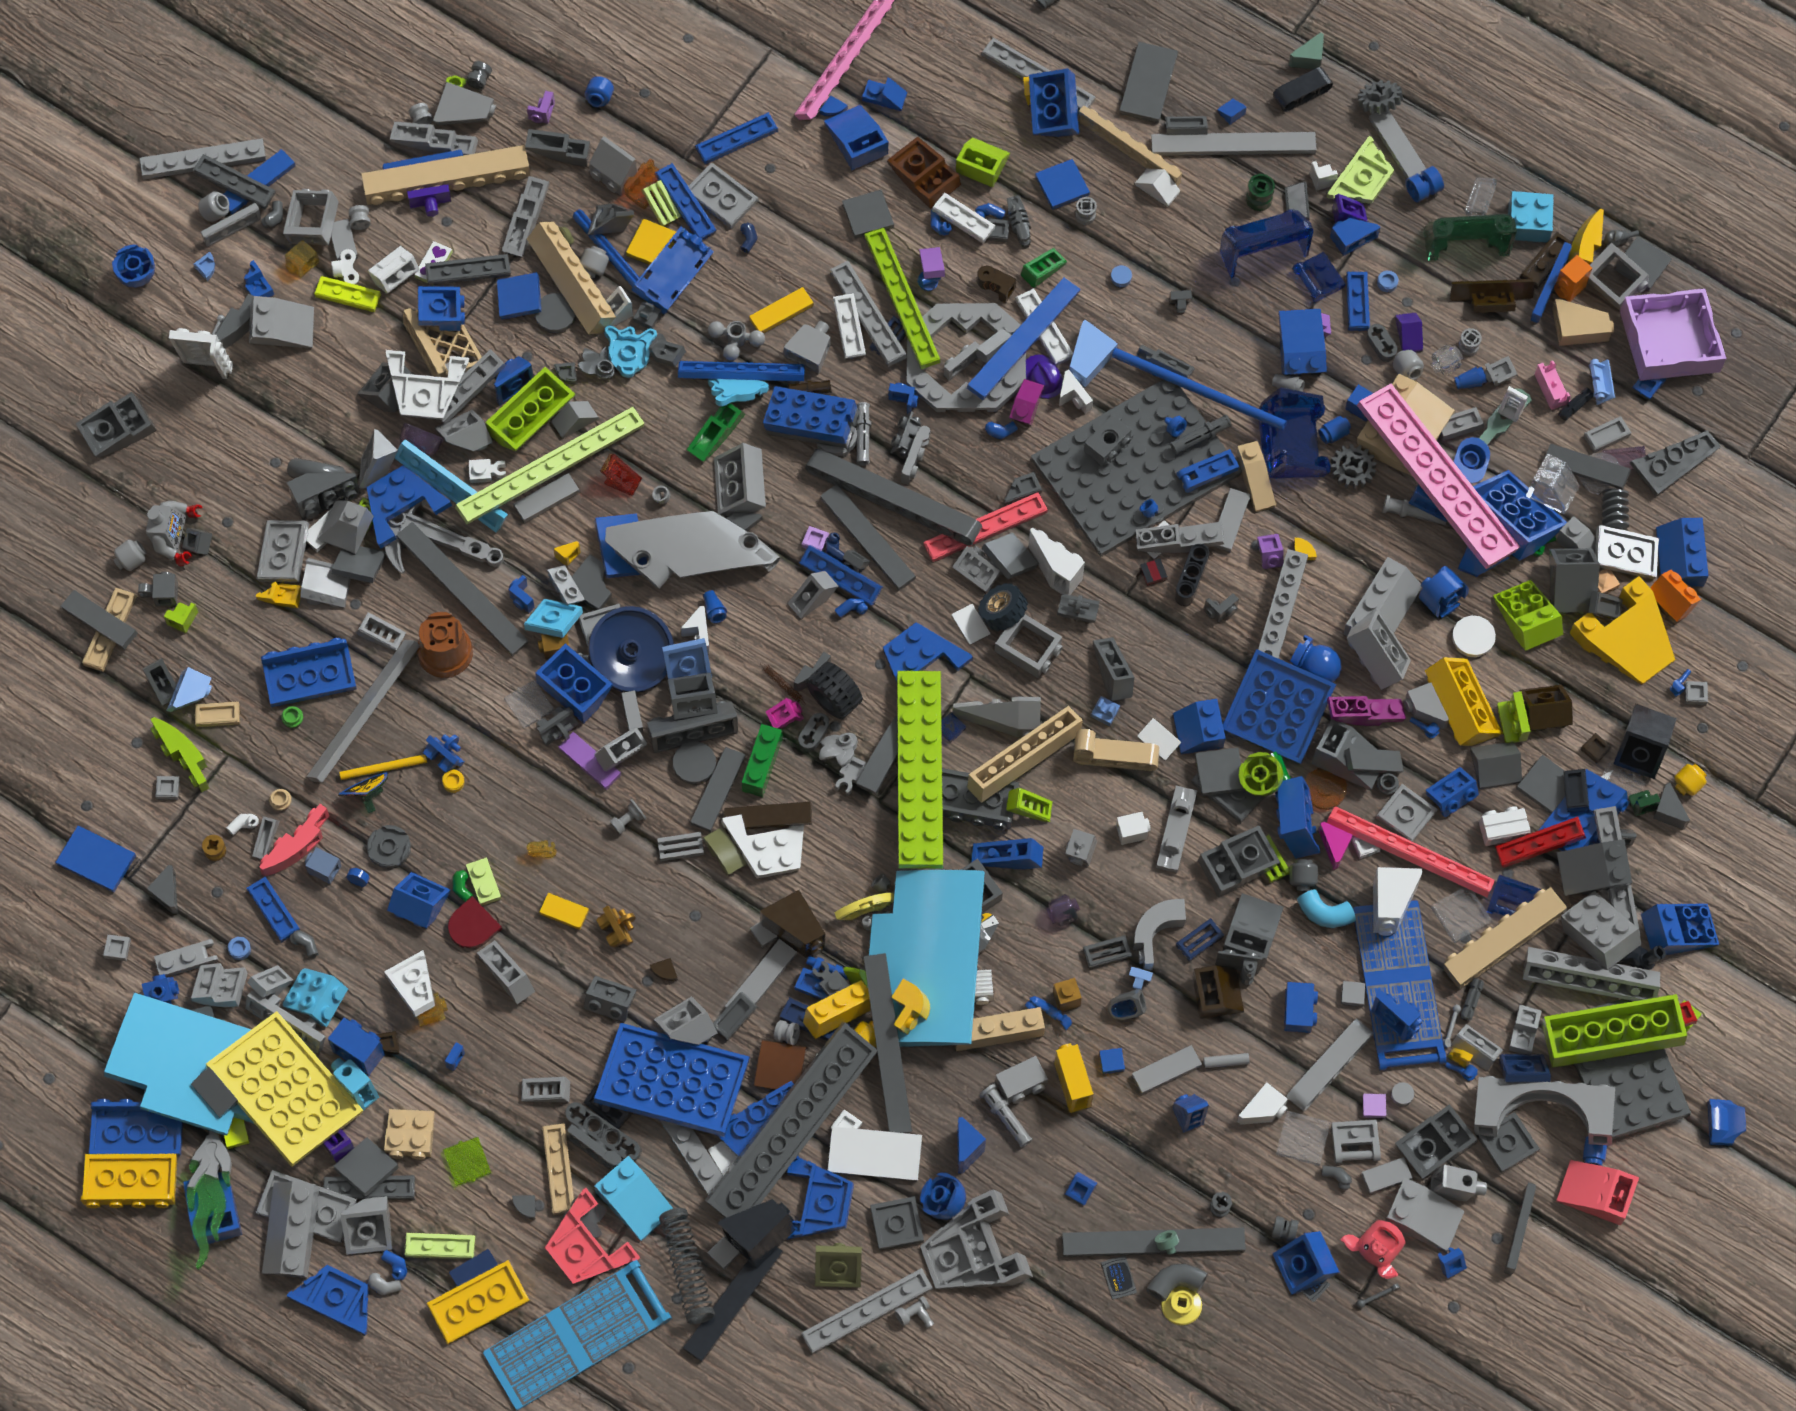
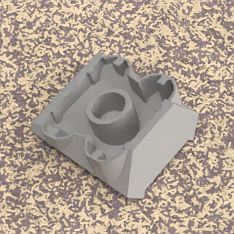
[301,558,351,608]

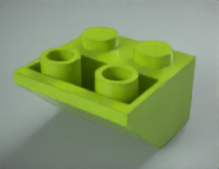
[956,138,1010,187]

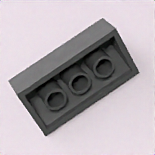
[647,701,738,754]

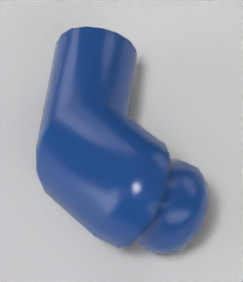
[835,598,868,618]
[381,1250,407,1280]

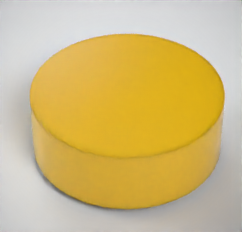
[442,770,465,793]

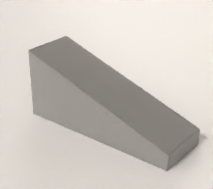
[976,328,1012,363]
[252,816,280,859]

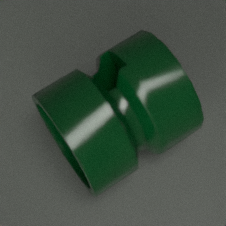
[1246,174,1275,211]

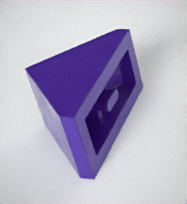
[1332,193,1368,223]
[1395,313,1423,352]
[323,1129,354,1164]

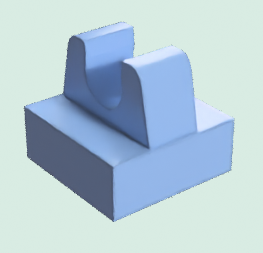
[1129,967,1153,990]

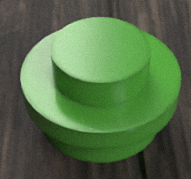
[281,706,303,728]

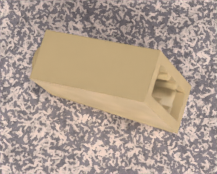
[1552,299,1614,346]

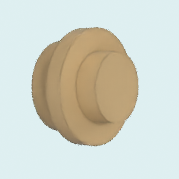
[269,789,292,811]

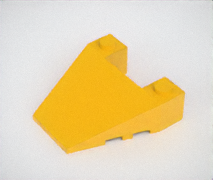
[1570,576,1675,685]

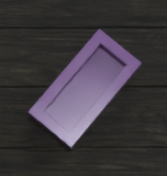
[919,247,945,279]

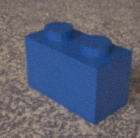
[1284,982,1318,1033]

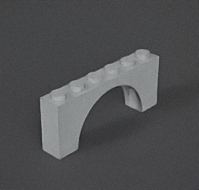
[1474,1076,1615,1146]

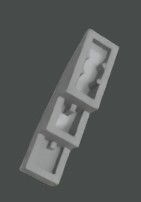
[390,122,478,155]
[502,176,550,257]

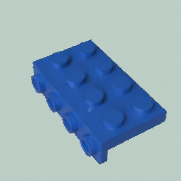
[261,638,357,707]
[1538,769,1629,851]
[89,1099,183,1156]

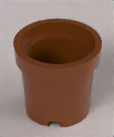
[417,612,473,678]

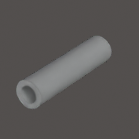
[1203,1053,1250,1068]

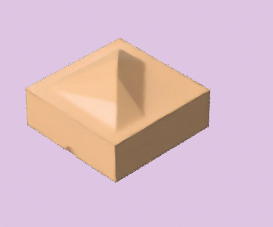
[1598,569,1620,594]

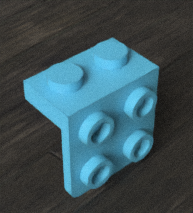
[283,968,348,1027]

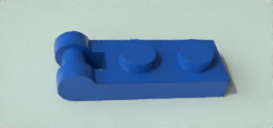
[1176,449,1239,493]

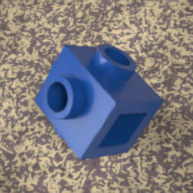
[142,974,179,1004]

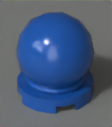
[1290,635,1341,683]

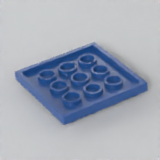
[1223,649,1337,764]

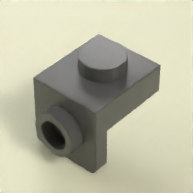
[649,333,686,367]
[1204,593,1239,623]

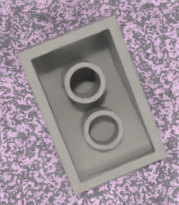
[249,296,314,348]
[1386,1177,1464,1252]

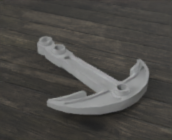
[385,485,504,574]

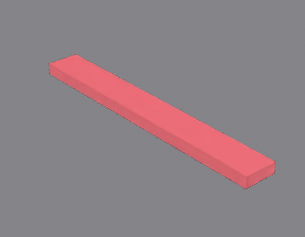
[1326,806,1495,897]

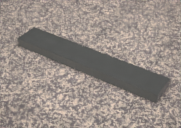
[820,484,916,591]

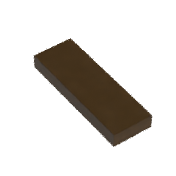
[1520,232,1572,289]

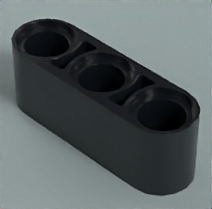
[1272,67,1333,112]
[1175,544,1209,606]

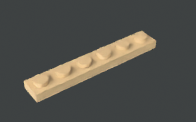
[1078,106,1182,187]

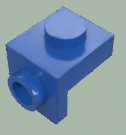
[888,383,918,414]
[508,575,535,613]

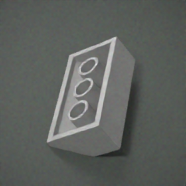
[1343,557,1422,636]
[262,1182,320,1278]

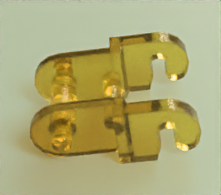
[527,840,557,858]

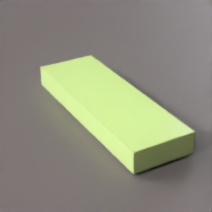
[405,1233,475,1259]

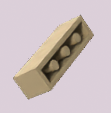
[955,1007,1045,1051]

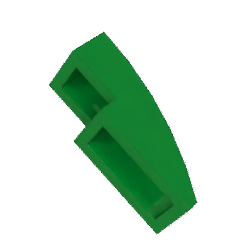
[687,403,745,462]

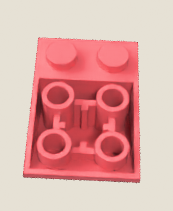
[1556,1160,1639,1226]

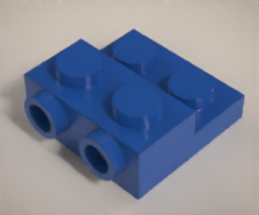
[418,286,465,331]
[1371,991,1423,1041]

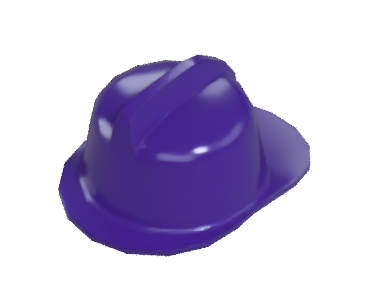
[1026,354,1063,399]

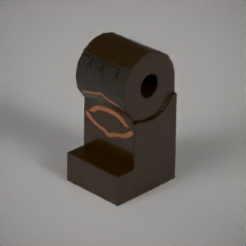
[977,265,1016,304]

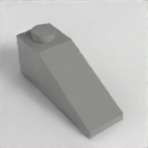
[477,940,535,1004]

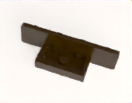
[1450,279,1535,313]

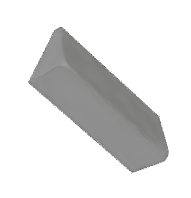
[1451,1024,1503,1071]

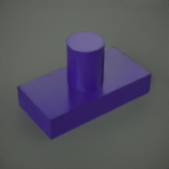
[407,184,451,217]

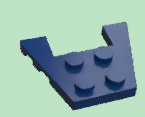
[367,465,452,549]
[883,622,973,683]
[786,1156,854,1240]

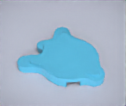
[604,325,657,378]
[708,379,769,406]

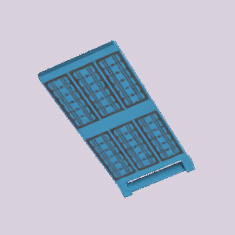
[483,1260,672,1410]

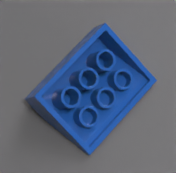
[1473,470,1567,561]

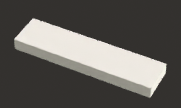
[1015,289,1073,366]

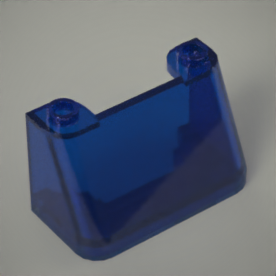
[1259,387,1331,479]

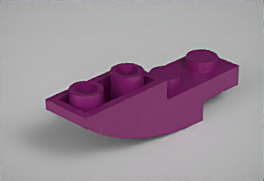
[1327,696,1406,726]

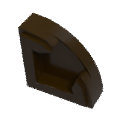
[650,958,678,981]
[376,1031,400,1055]

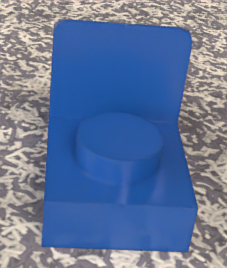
[862,78,907,111]

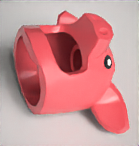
[1341,1220,1406,1279]

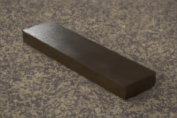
[724,801,812,831]

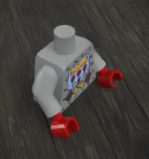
[146,501,203,566]

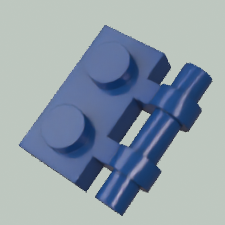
[795,956,848,1000]

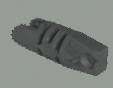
[1007,195,1031,248]

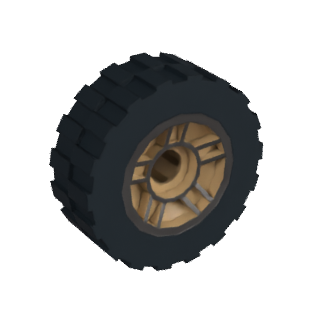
[978,583,1028,631]

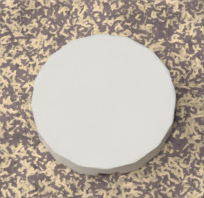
[1452,615,1496,658]

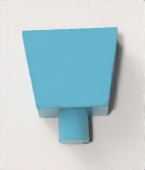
[331,1058,379,1111]

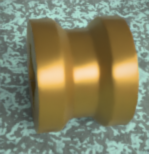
[202,835,226,861]

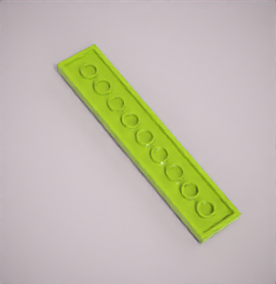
[897,671,943,869]

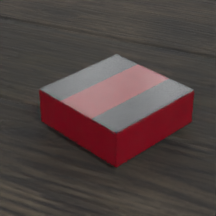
[1140,559,1167,586]

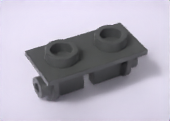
[890,411,921,457]

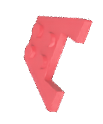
[544,1187,640,1284]

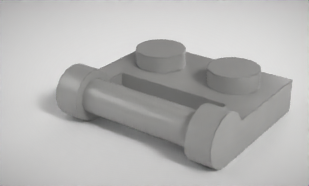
[1331,1120,1381,1164]

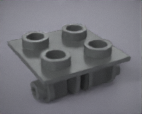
[1215,950,1263,985]

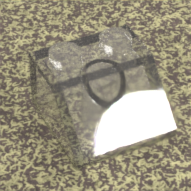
[1526,454,1580,515]

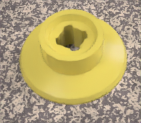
[1161,1286,1202,1325]

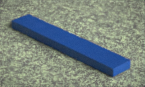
[678,361,805,381]

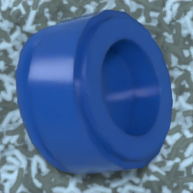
[1164,415,1187,437]

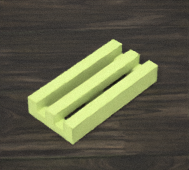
[642,180,681,226]

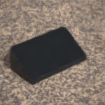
[583,1084,633,1129]

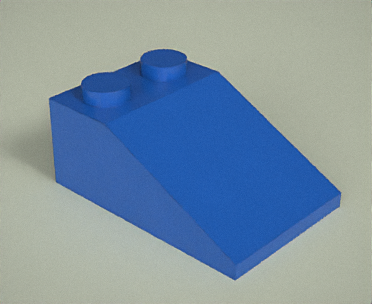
[1279,309,1327,374]

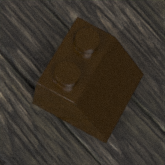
[1519,685,1573,731]

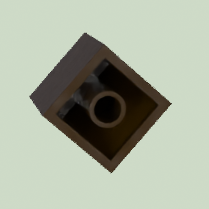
[760,890,826,958]

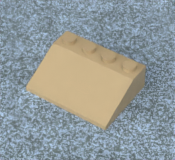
[1357,374,1455,477]

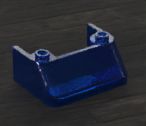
[1219,209,1314,278]

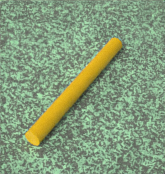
[340,754,427,780]

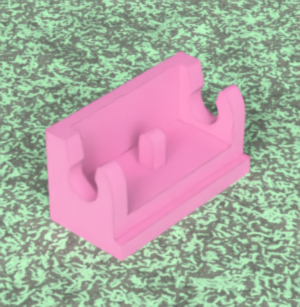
[1534,360,1571,410]

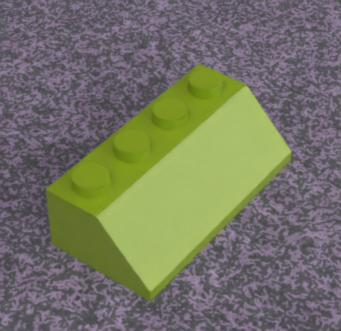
[485,367,575,451]

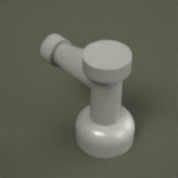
[894,1296,934,1329]

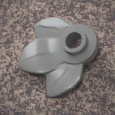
[819,733,858,767]

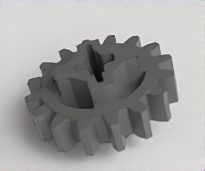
[1358,80,1403,115]
[1330,444,1377,490]

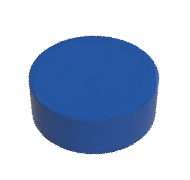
[346,868,370,887]

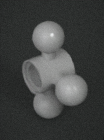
[708,321,765,361]

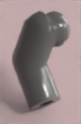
[261,201,283,228]
[1321,1165,1352,1190]

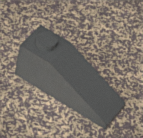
[1093,637,1135,700]

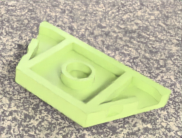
[1327,136,1394,204]

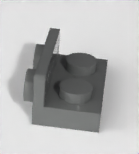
[584,976,637,1022]

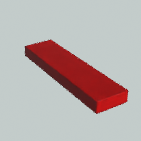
[1495,817,1586,868]

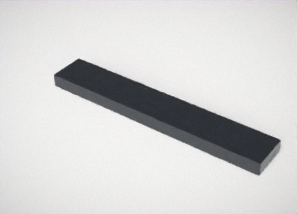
[683,1248,783,1362]

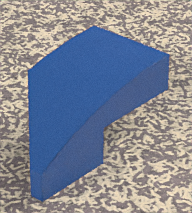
[244,260,275,297]

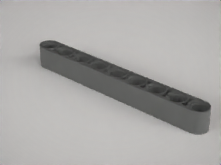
[805,449,982,545]

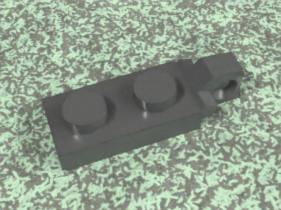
[1136,345,1195,379]

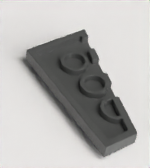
[1630,430,1721,496]

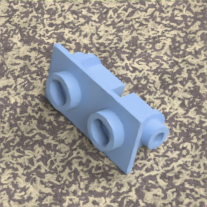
[1589,359,1615,405]

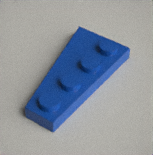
[717,1081,794,1157]

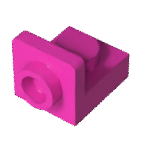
[766,698,804,729]

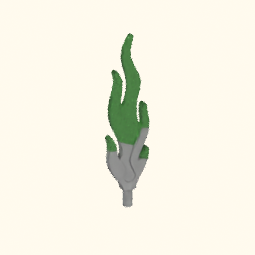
[187,1131,232,1269]

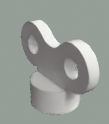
[331,249,359,285]

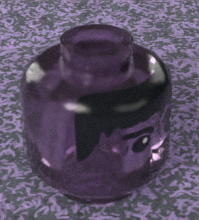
[1046,894,1080,927]

